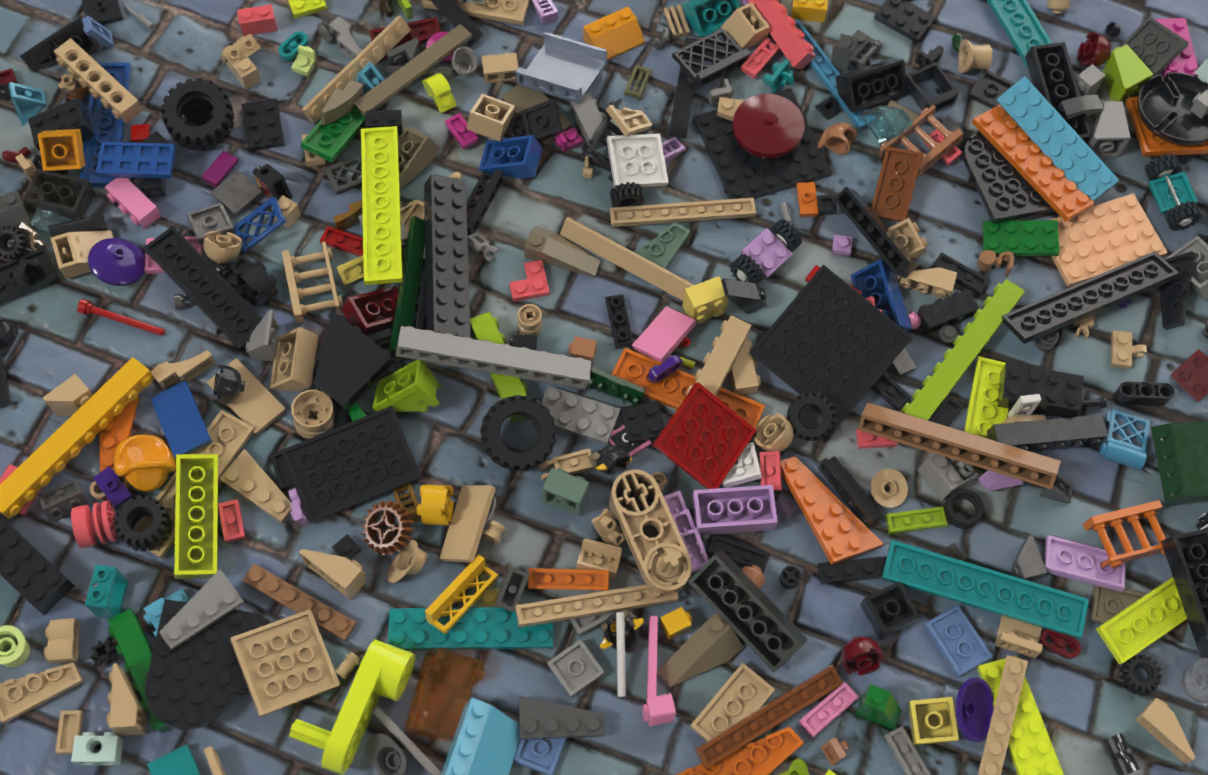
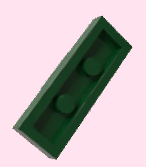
[587,367,645,407]

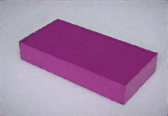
[201,150,239,187]

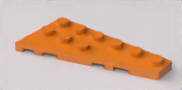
[781,456,884,565]
[675,726,804,775]

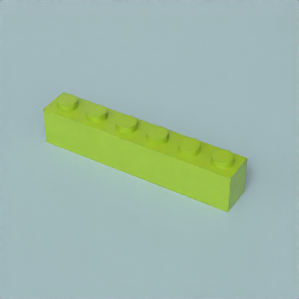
[470,312,528,423]

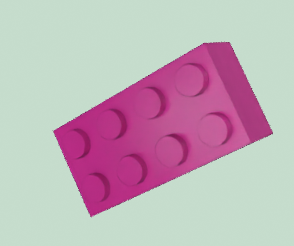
[1155,18,1198,77]

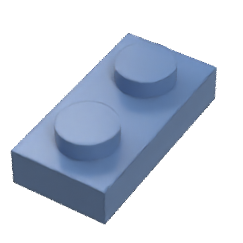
[82,16,114,48]

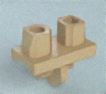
[591,508,625,546]

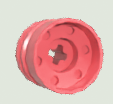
[71,500,119,549]

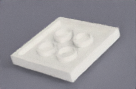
[606,134,669,188]

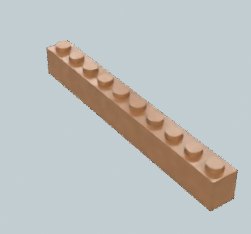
[858,402,1061,490]

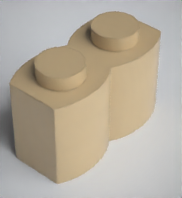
[44,618,80,665]

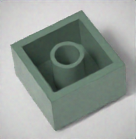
[542,468,589,516]

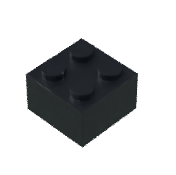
[860,581,920,640]

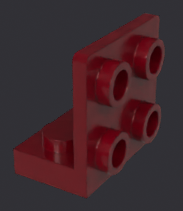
[1171,349,1208,402]

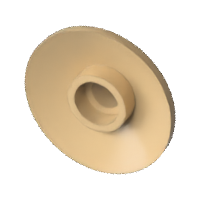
[870,468,908,508]

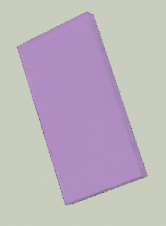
[1043,535,1126,592]

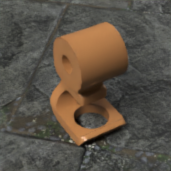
[976,250,1014,277]

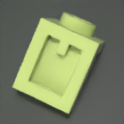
[291,45,317,76]

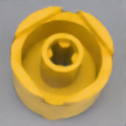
[417,484,454,526]

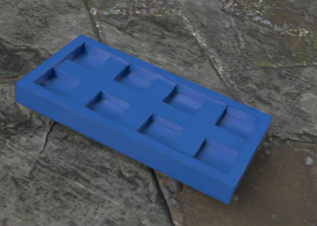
[96,142,176,179]

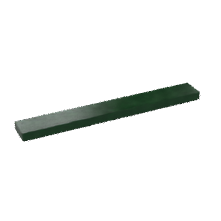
[389,216,425,358]

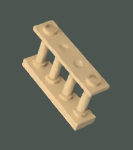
[281,242,344,324]

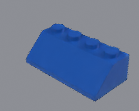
[851,259,912,332]

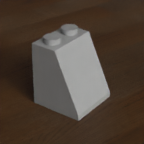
[1087,101,1130,158]

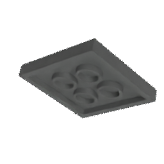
[1120,16,1189,77]

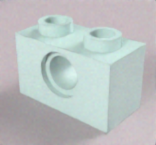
[71,732,123,766]

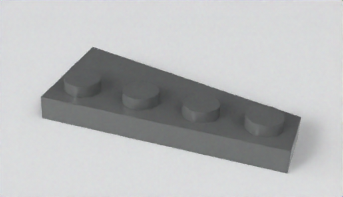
[519,696,605,740]

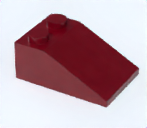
[341,286,399,336]

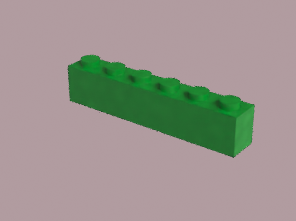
[108,608,171,733]

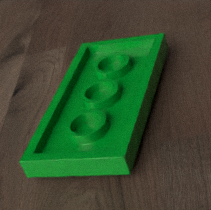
[301,107,365,162]
[982,220,1059,257]

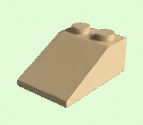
[299,549,367,600]

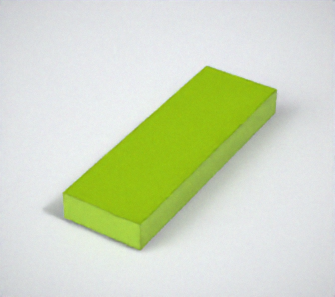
[885,506,948,535]

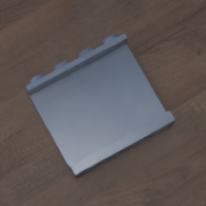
[515,32,608,104]

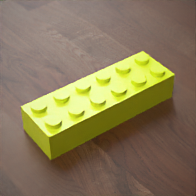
[174,454,218,579]

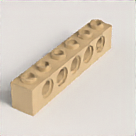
[54,38,143,123]

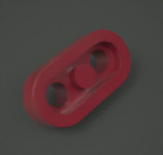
[1039,629,1081,659]

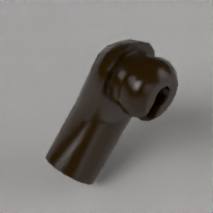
[379,0,394,17]

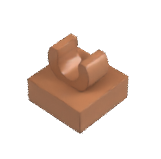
[820,737,850,766]

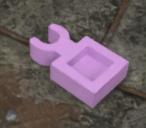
[288,488,310,525]

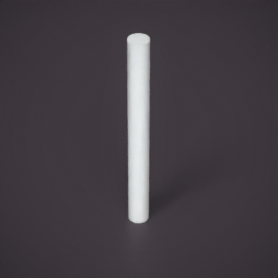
[616,612,626,697]

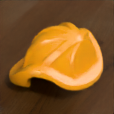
[114,434,176,492]

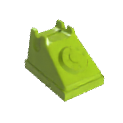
[373,360,442,413]

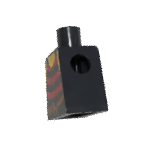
[253,164,293,201]

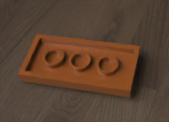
[871,146,923,222]

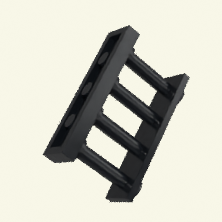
[580,98,653,183]

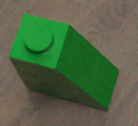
[855,684,902,730]

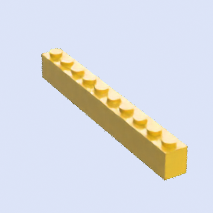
[0,357,154,520]

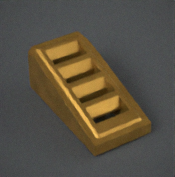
[392,482,421,523]

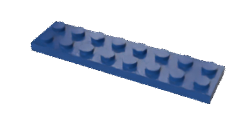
[79,63,132,187]

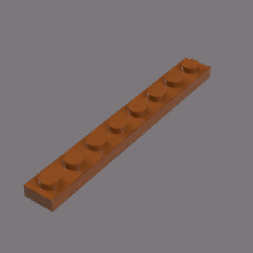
[694,665,843,768]

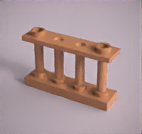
[879,105,963,177]

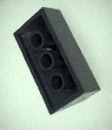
[835,59,908,112]

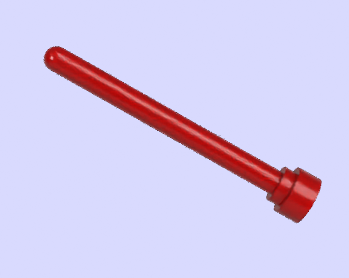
[77,299,165,336]

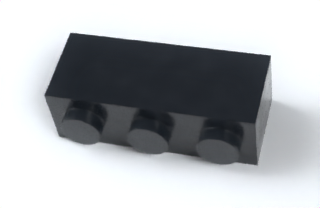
[917,289,979,336]

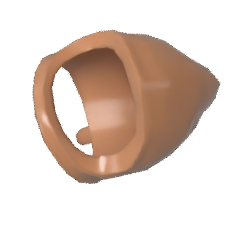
[818,123,857,155]

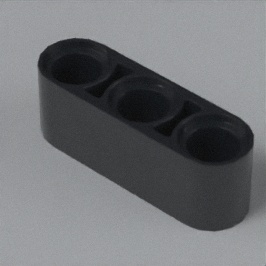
[1113,381,1175,406]

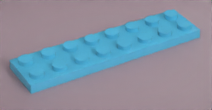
[996,76,1119,202]

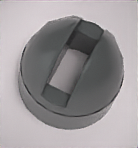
[173,294,188,310]

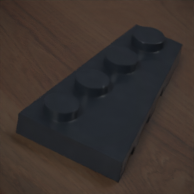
[1159,251,1195,330]

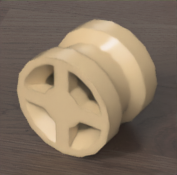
[481,520,506,544]

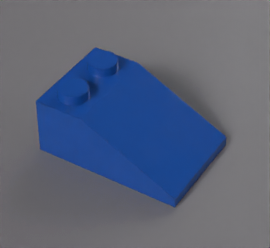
[479,135,543,179]

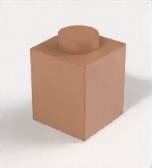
[568,336,597,366]

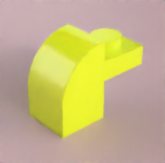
[422,73,457,113]

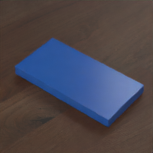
[150,380,213,459]

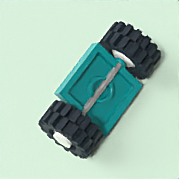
[1144,154,1202,231]

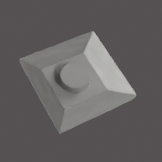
[246,310,279,361]

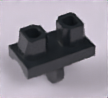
[1101,733,1140,775]

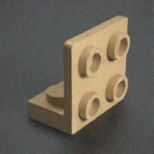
[994,616,1043,658]

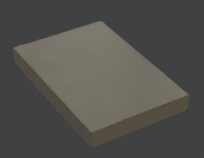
[1089,585,1146,624]

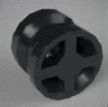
[779,566,801,590]

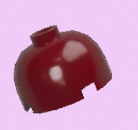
[1077,32,1111,68]
[841,636,885,675]

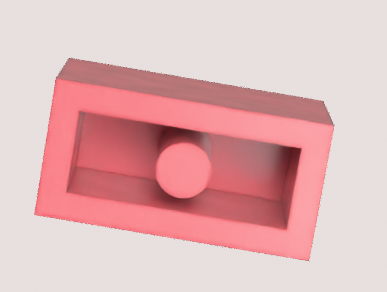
[237,4,278,36]

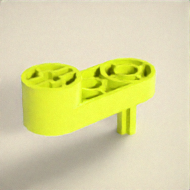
[289,640,415,775]

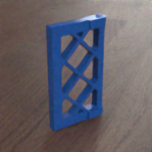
[233,196,286,253]

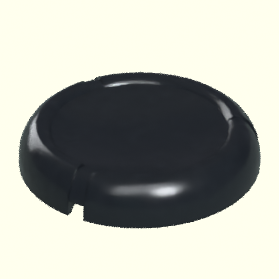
[1137,72,1208,146]

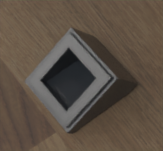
[815,96,841,120]

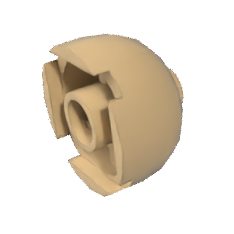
[203,231,242,264]
[754,413,794,452]

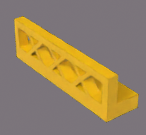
[425,555,499,635]

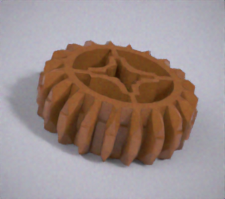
[360,500,414,555]

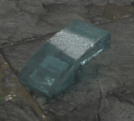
[30,208,71,231]

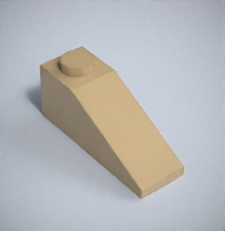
[1135,698,1195,764]

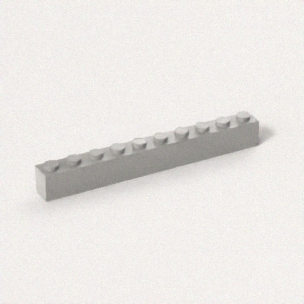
[395,326,591,390]

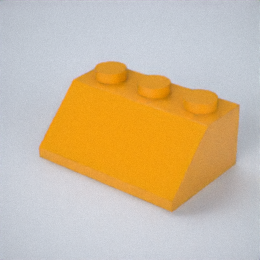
[583,6,645,60]

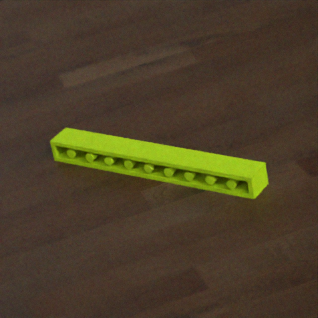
[901,279,1025,421]

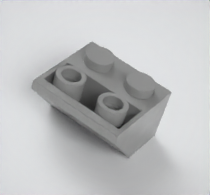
[917,454,979,501]

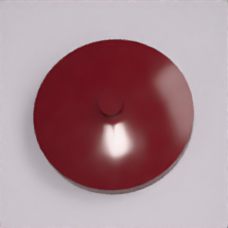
[732,94,805,158]

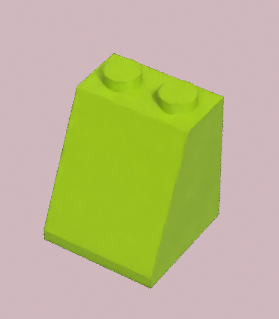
[1102,44,1153,104]

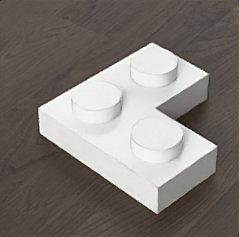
[722,442,762,488]

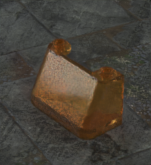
[405,647,485,743]

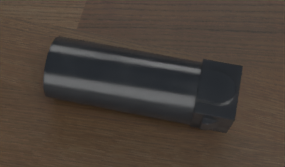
[48,212,107,238]

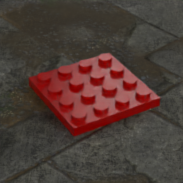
[652,382,757,489]

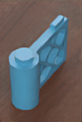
[1099,409,1150,470]

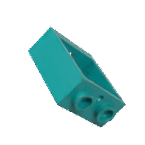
[85,565,129,619]

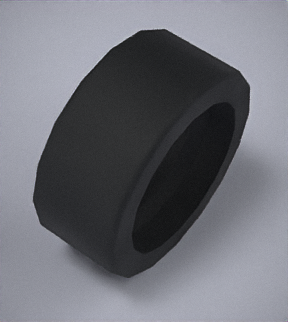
[944,489,984,529]

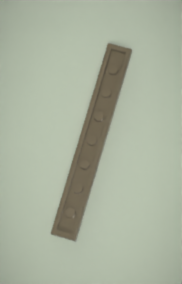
[354,24,472,116]

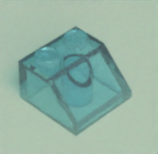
[860,105,913,143]

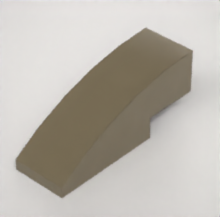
[321,79,363,125]

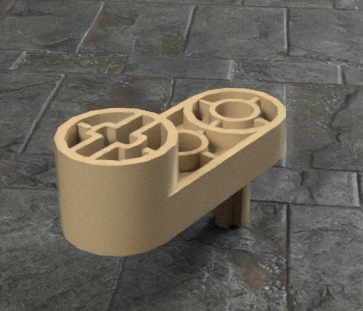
[609,469,692,595]

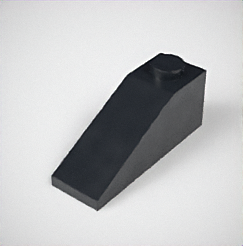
[721,278,768,314]

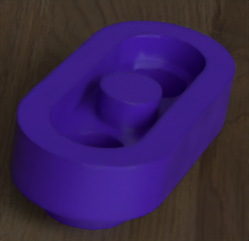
[648,355,683,384]

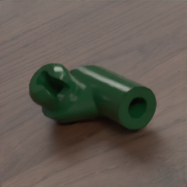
[952,33,963,53]

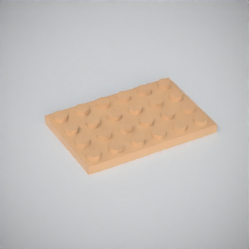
[1051,193,1168,288]

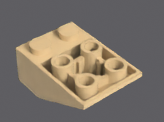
[51,230,119,279]
[107,663,148,736]

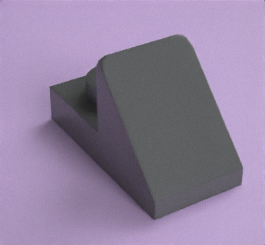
[831,34,859,72]
[386,38,420,66]

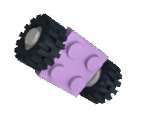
[729,219,803,285]

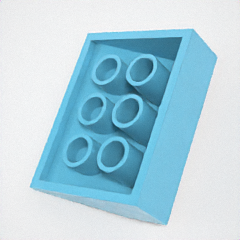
[441,697,520,775]

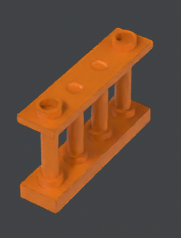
[1083,500,1166,568]

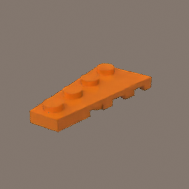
[100,396,140,472]

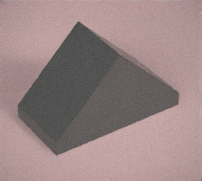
[1040,473,1073,504]

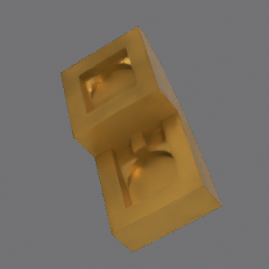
[333,200,363,230]

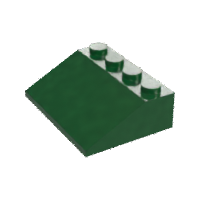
[1151,422,1208,507]

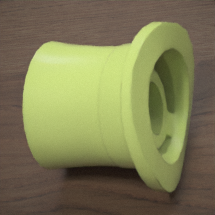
[0,625,30,668]

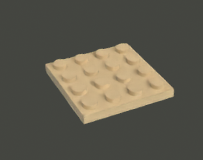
[230,609,340,718]

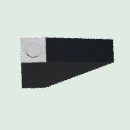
[20,15,101,71]

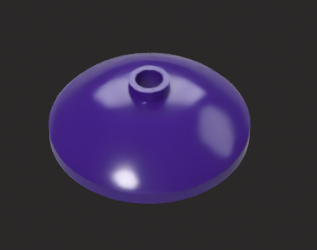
[88,238,145,286]
[955,678,994,742]

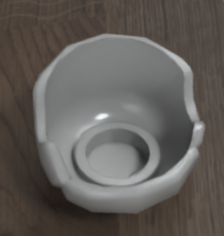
[452,47,478,76]

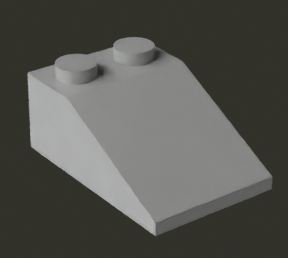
[1167,236,1208,301]

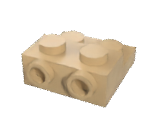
[888,218,928,259]

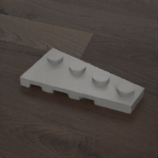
[159,569,244,651]

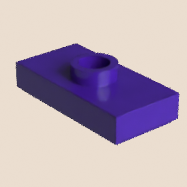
[93,466,133,509]

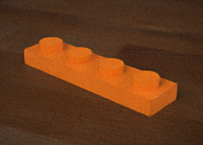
[528,568,610,590]

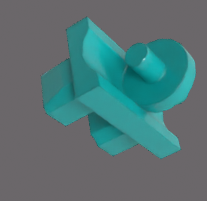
[763,59,794,93]

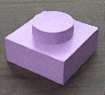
[832,234,852,256]

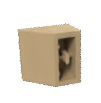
[721,2,770,50]

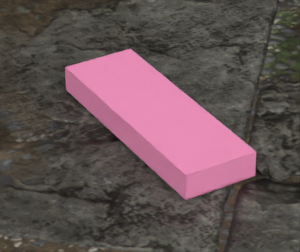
[799,682,859,738]

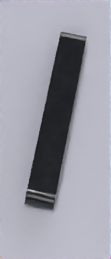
[669,34,703,138]

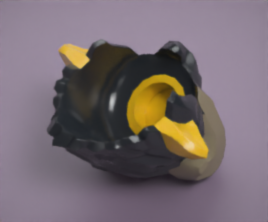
[589,445,632,475]
[600,609,644,653]

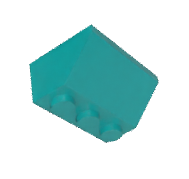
[682,0,741,37]

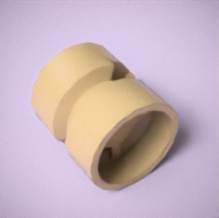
[518,304,542,335]

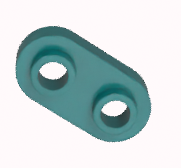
[278,31,309,61]

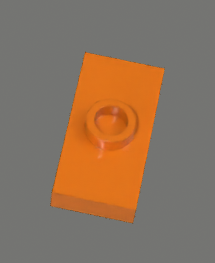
[796,182,819,217]

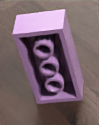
[692,485,778,535]

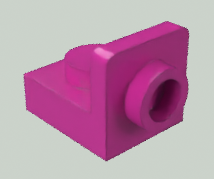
[554,127,583,152]

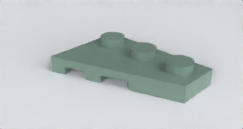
[634,222,691,269]

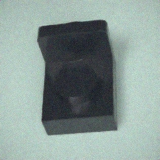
[915,45,944,68]

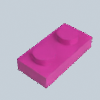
[445,113,479,150]

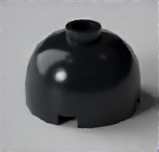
[213,365,245,404]

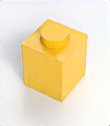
[659,607,693,640]

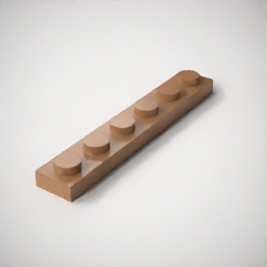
[242,564,357,642]

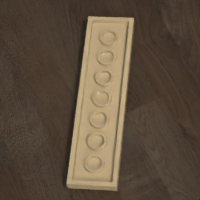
[134,409,254,559]

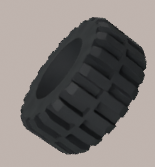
[161,78,235,151]
[480,395,557,471]

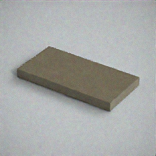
[501,85,572,146]

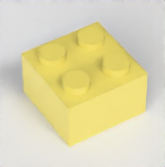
[682,276,728,324]
[907,697,959,745]

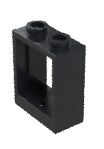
[906,62,959,112]

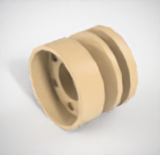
[291,390,335,439]

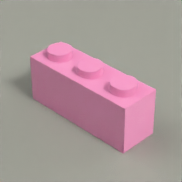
[105,177,161,229]

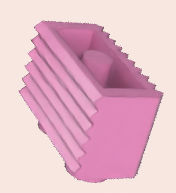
[642,693,676,727]

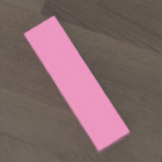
[647,616,658,699]

